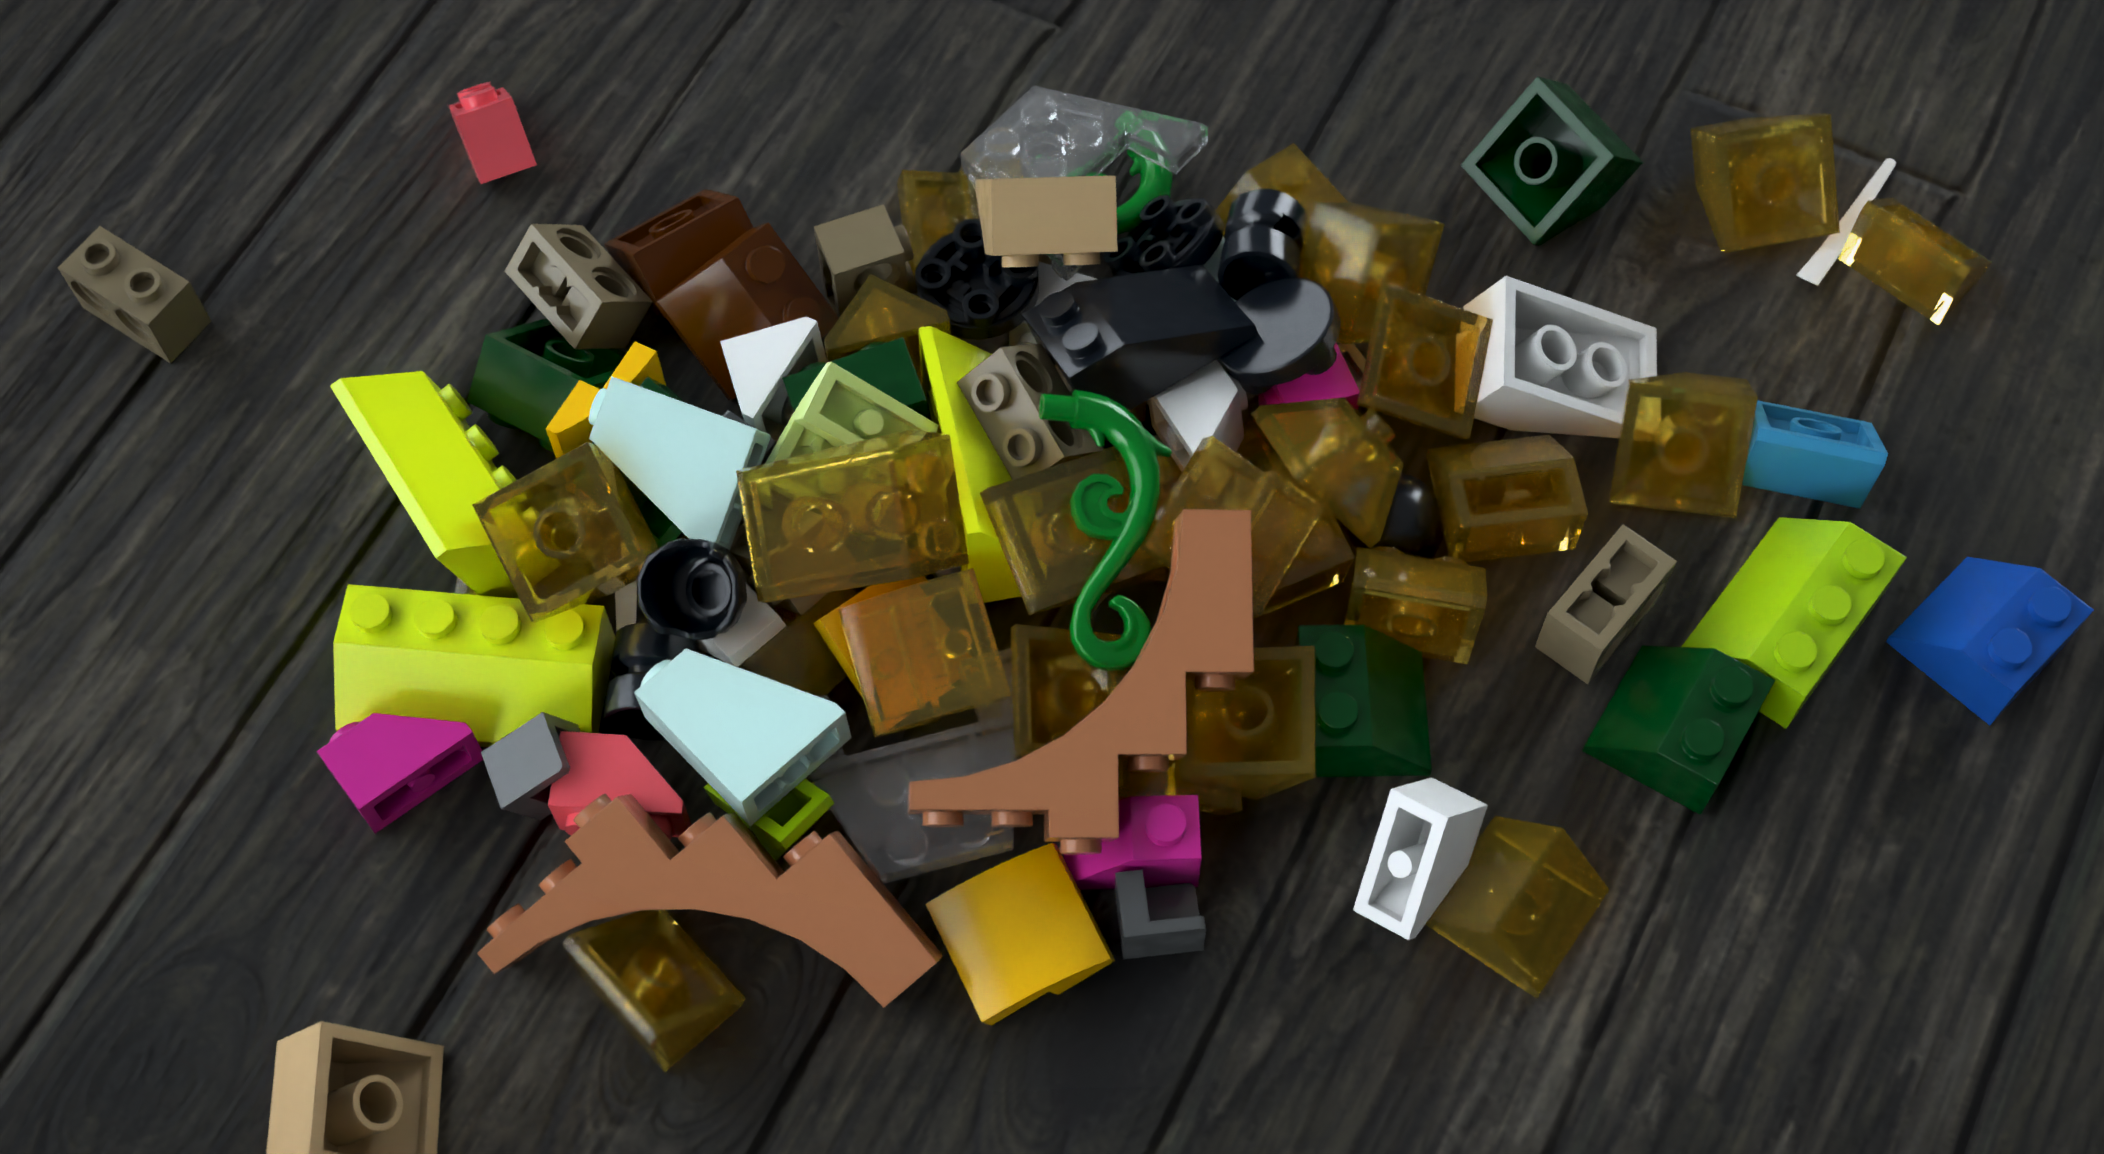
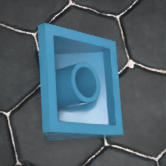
[1735,399,1888,509]

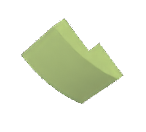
[757,362,939,541]

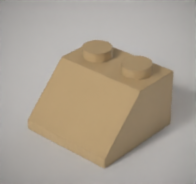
[975,175,1118,267]
[266,1021,444,1154]

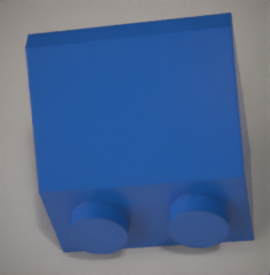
[1886,557,2094,725]

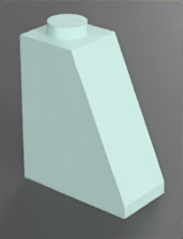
[589,376,771,550]
[634,648,852,826]

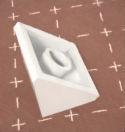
[720,316,827,442]

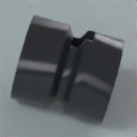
[1217,189,1307,301]
[603,623,699,741]

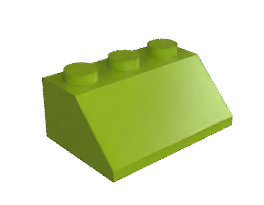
[1681,517,1907,729]

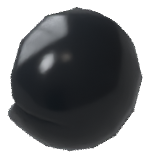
[1345,472,1444,572]
[637,539,747,640]

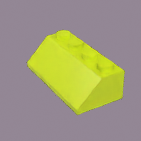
[918,326,1055,605]
[330,371,560,598]
[333,584,615,747]

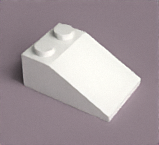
[1461,276,1657,440]

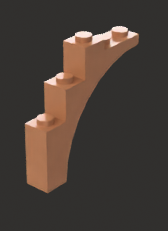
[908,509,1254,855]
[477,794,943,1007]

